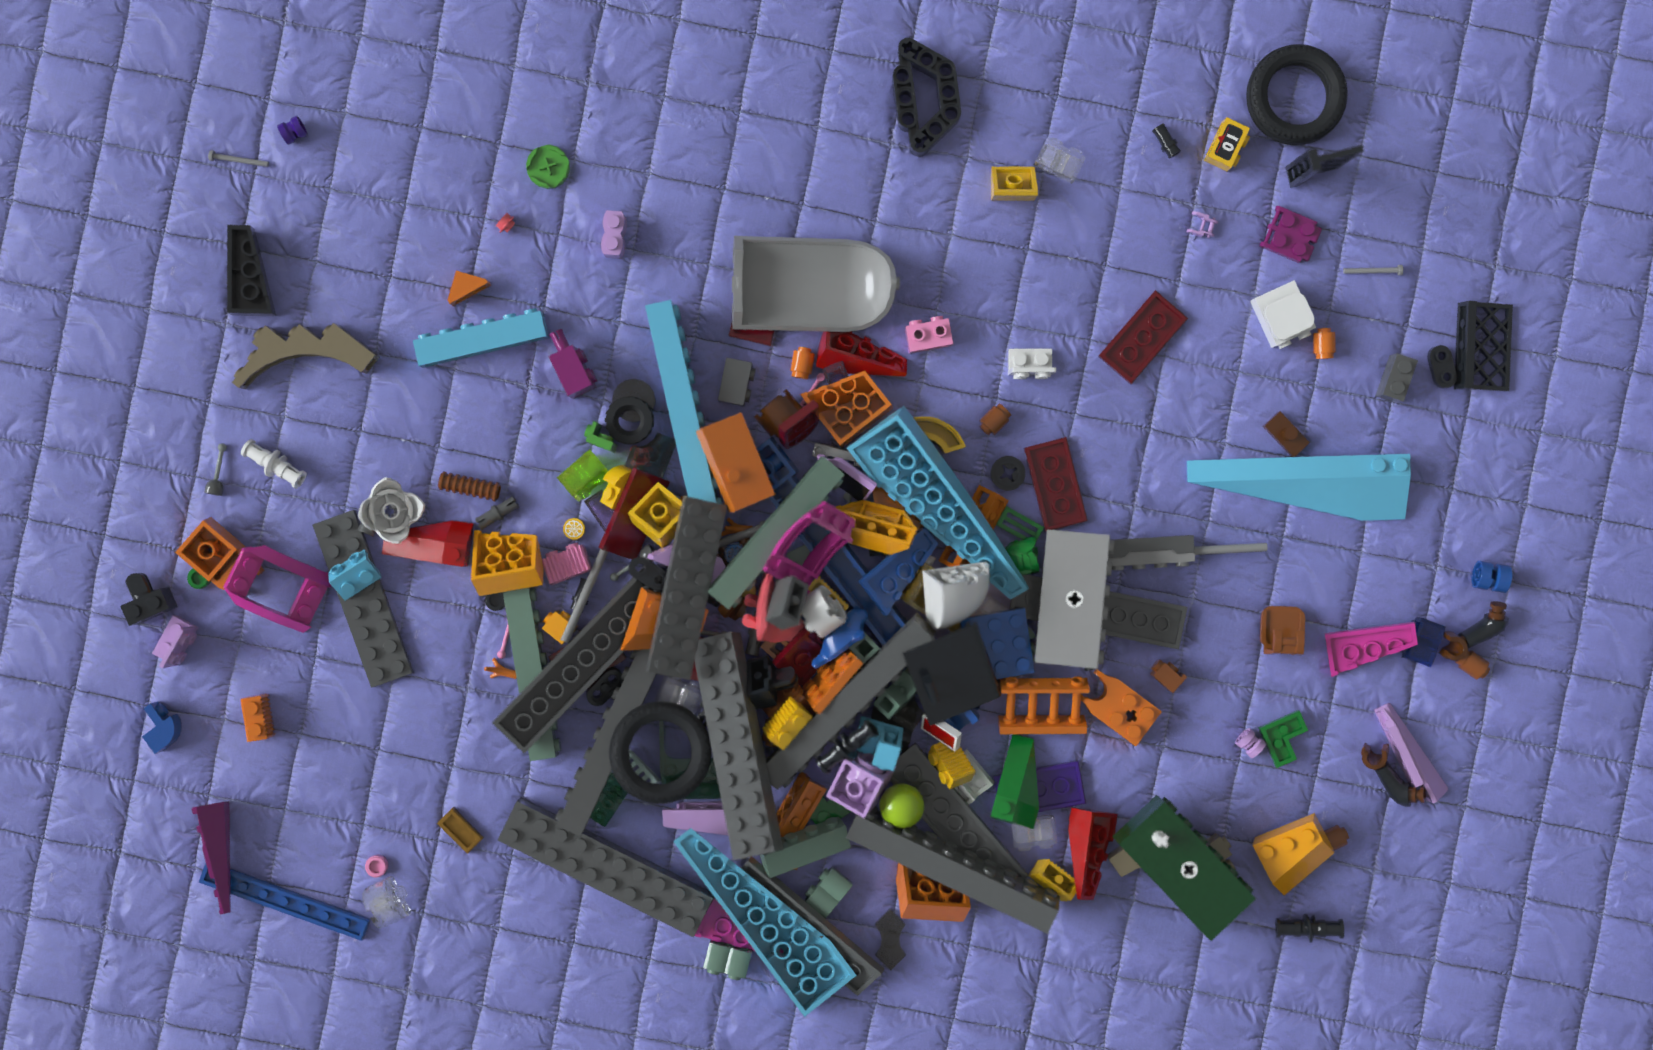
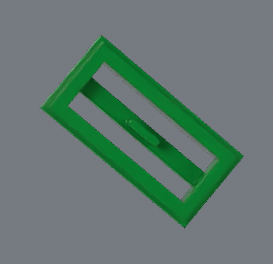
[996,506,1044,540]

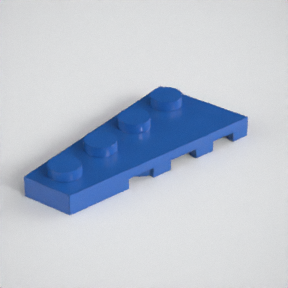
[858,527,938,616]

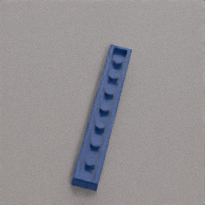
[199,863,371,941]

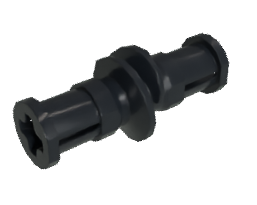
[816,720,879,774]
[1275,914,1344,943]

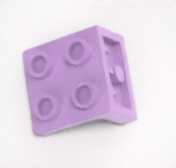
[152,615,198,669]

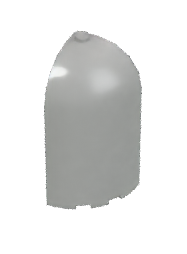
[732,236,900,332]

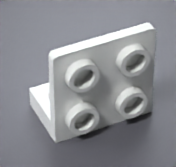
[1008,349,1056,379]

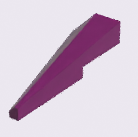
[192,801,231,915]

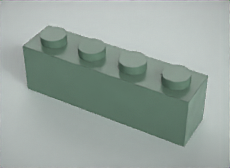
[760,816,851,878]

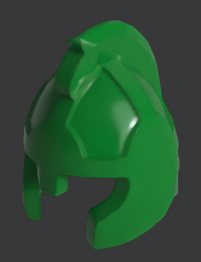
[1005,537,1039,576]

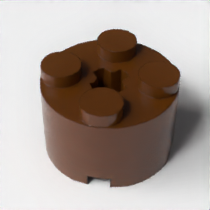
[754,389,803,438]

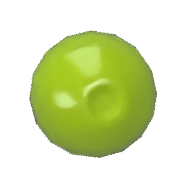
[879,783,925,829]

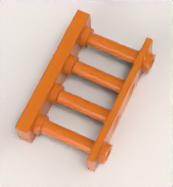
[998,676,1090,734]

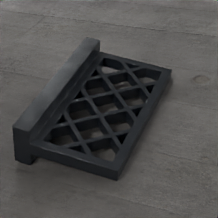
[1285,145,1364,188]
[1454,301,1513,391]

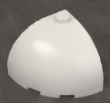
[923,562,990,629]

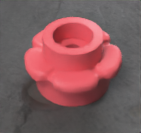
[496,213,515,233]

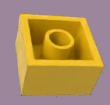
[628,482,682,548]

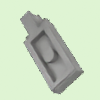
[812,443,861,467]

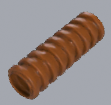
[438,471,501,502]

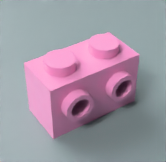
[905,316,953,354]

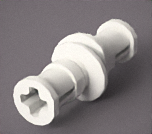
[241,439,307,489]

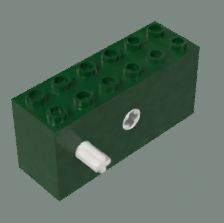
[1112,795,1256,941]

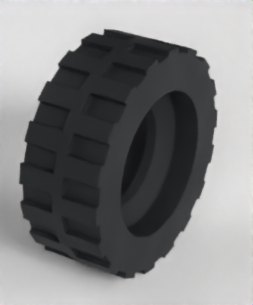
[605,396,654,444]

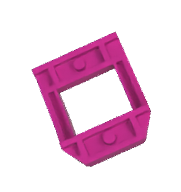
[762,501,855,594]
[223,544,331,633]

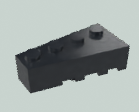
[227,225,276,316]

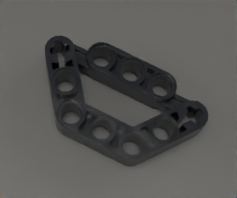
[892,38,961,157]

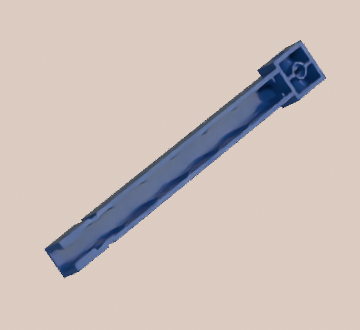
[756,437,980,731]

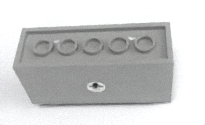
[1035,530,1114,669]

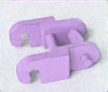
[1186,211,1218,238]

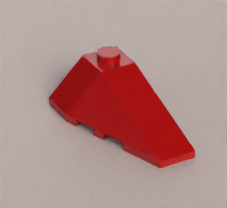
[816,331,907,377]
[382,520,474,567]
[1068,808,1118,900]

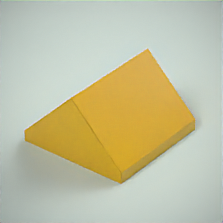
[991,166,1038,201]

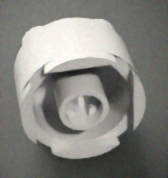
[802,585,847,638]

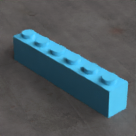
[412,308,549,368]

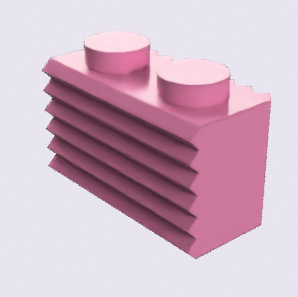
[542,543,592,585]

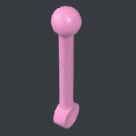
[799,373,825,407]
[497,624,509,659]

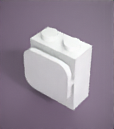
[1250,280,1316,349]

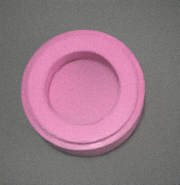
[365,855,389,878]

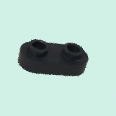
[1427,345,1457,388]
[628,557,667,591]
[586,667,624,706]

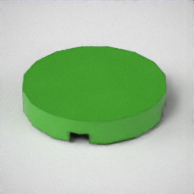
[526,145,570,189]

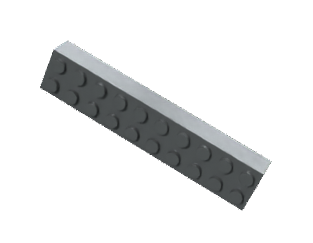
[492,566,663,754]
[766,613,936,790]
[695,632,784,860]
[498,797,714,937]
[846,806,1060,934]

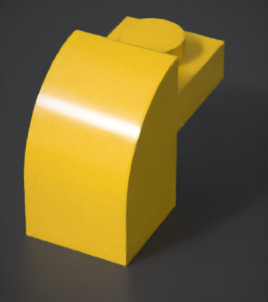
[600,465,633,510]

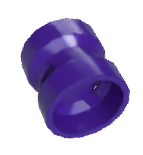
[277,115,308,145]

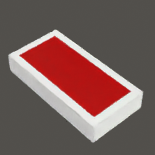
[921,713,962,751]

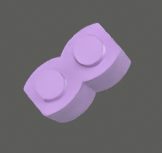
[601,210,627,259]

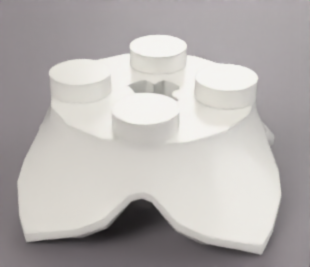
[358,477,425,544]

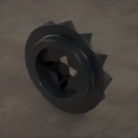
[990,456,1025,491]

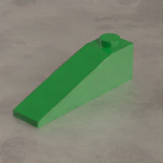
[991,734,1039,830]

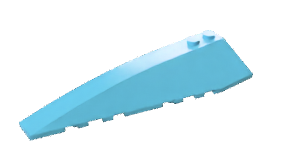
[847,406,1029,600]
[1187,454,1411,521]
[673,828,857,1017]

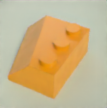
[471,530,544,596]
[1252,813,1335,896]

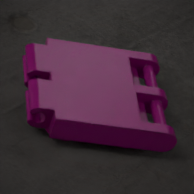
[1260,206,1322,263]

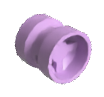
[1235,728,1266,759]

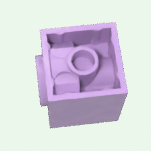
[826,751,896,818]

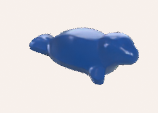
[812,609,869,669]

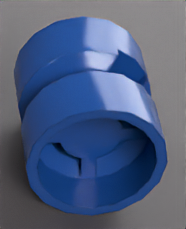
[1471,561,1513,593]

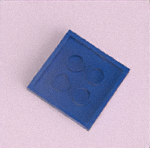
[960,607,1035,679]

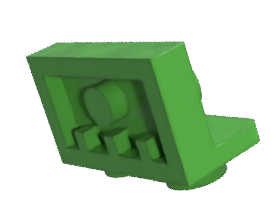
[584,421,618,453]

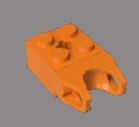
[175,517,265,590]
[1081,669,1162,746]

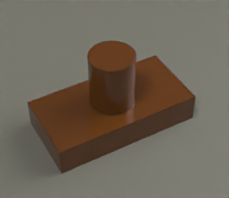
[1263,411,1310,457]

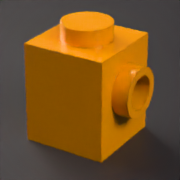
[542,610,578,645]

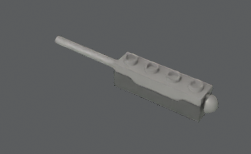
[1108,535,1268,570]

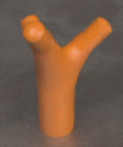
[721,517,753,537]
[484,658,517,679]

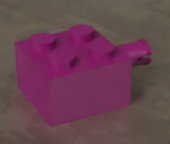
[548,329,598,399]

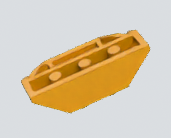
[835,500,917,555]

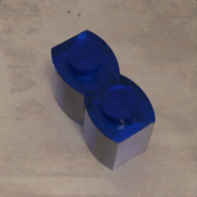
[1401,617,1446,667]

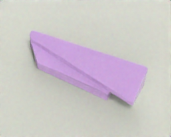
[1374,703,1448,803]
[662,801,728,836]

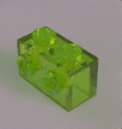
[557,449,609,502]

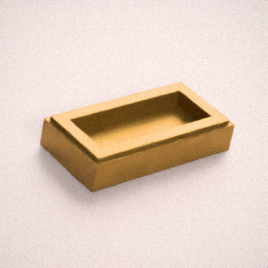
[437,807,484,854]

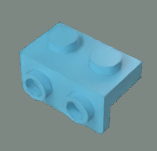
[328,550,382,601]

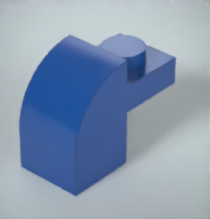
[142,701,182,754]

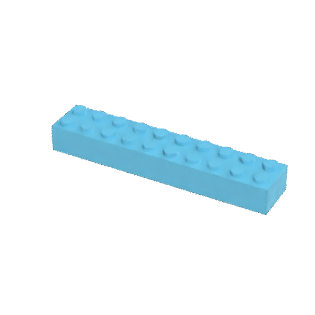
[645,300,723,505]

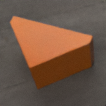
[448,270,492,306]

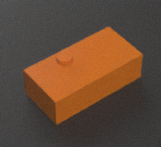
[696,412,775,513]

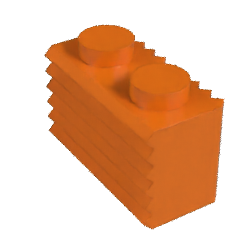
[240,694,275,742]

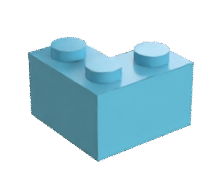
[857,716,903,771]

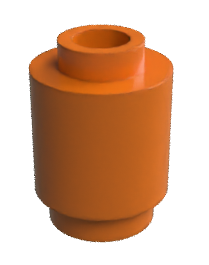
[1313,328,1336,359]
[790,347,815,380]

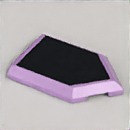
[817,454,877,501]

